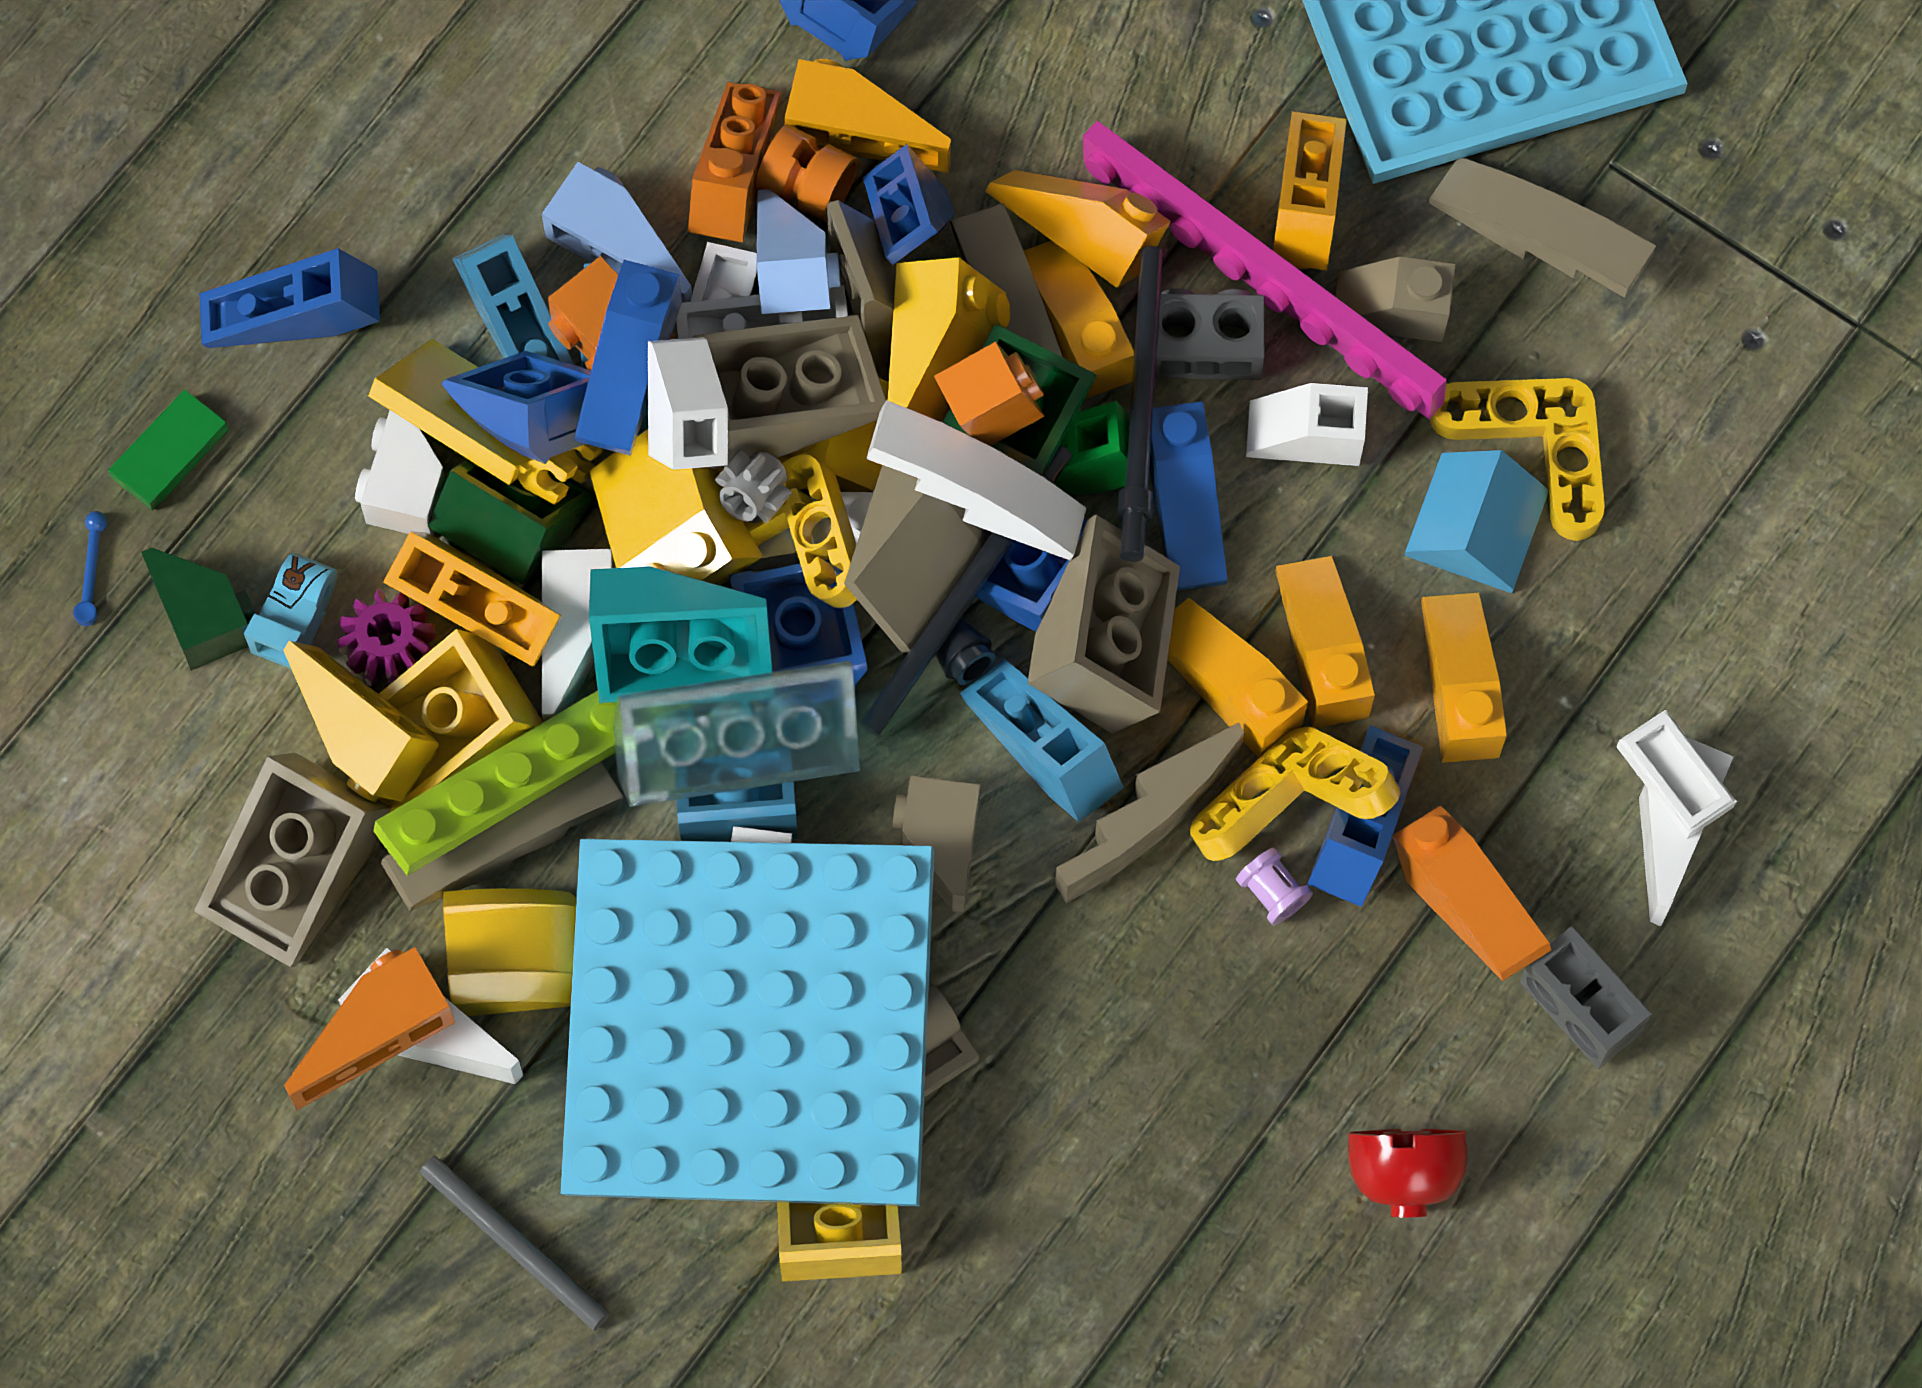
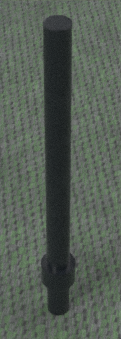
[1117,246,1164,562]
[860,445,1073,736]

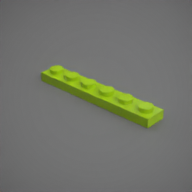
[373,691,694,876]

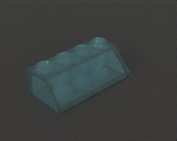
[613,661,860,807]

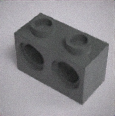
[1155,288,1264,380]
[1519,926,1652,1070]

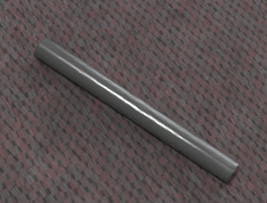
[419,1156,610,1331]

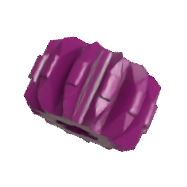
[337,589,437,688]

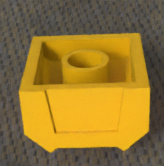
[443,888,577,1016]

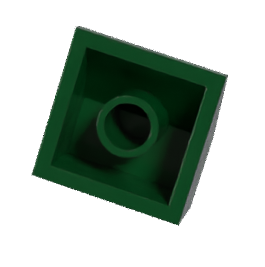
[942,324,1097,477]
[427,459,596,585]

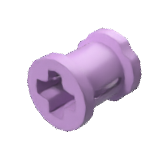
[1236,848,1313,926]

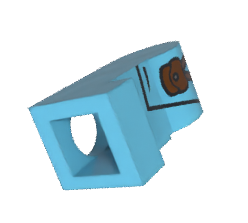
[244,553,338,669]

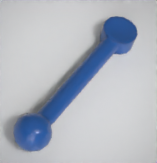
[73,511,108,626]

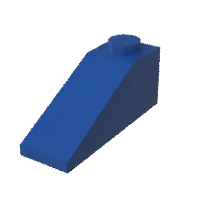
[863,144,955,265]
[199,248,380,348]
[575,259,682,456]
[1149,401,1227,591]
[1307,725,1423,907]

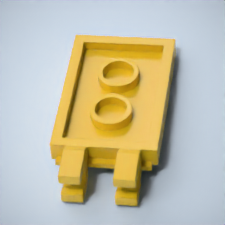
[368,339,604,505]

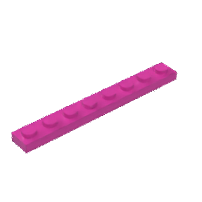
[1083,121,1447,420]

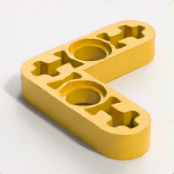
[1429,378,1605,541]
[743,454,857,608]
[1190,727,1400,861]

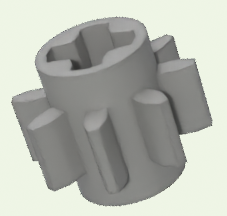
[716,450,791,523]

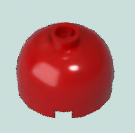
[1347,1129,1468,1218]

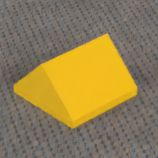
[777,1202,902,1282]

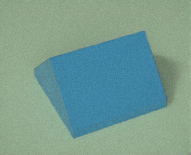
[1404,450,1549,593]
[675,752,798,842]

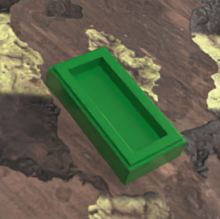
[108,389,229,511]

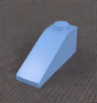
[542,162,692,303]
[756,189,841,314]

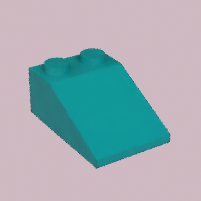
[589,566,774,703]

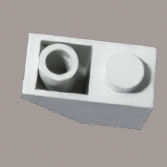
[648,337,728,470]
[1246,383,1368,466]
[355,410,446,535]

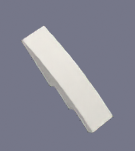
[866,400,1086,561]

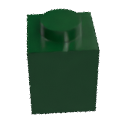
[141,547,256,670]

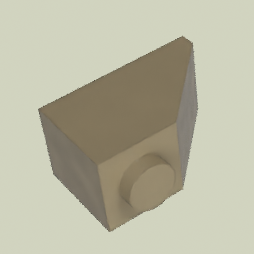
[1335,256,1456,342]
[892,776,980,913]

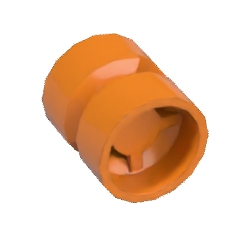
[756,124,859,223]

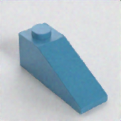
[452,234,574,365]
[960,659,1124,822]

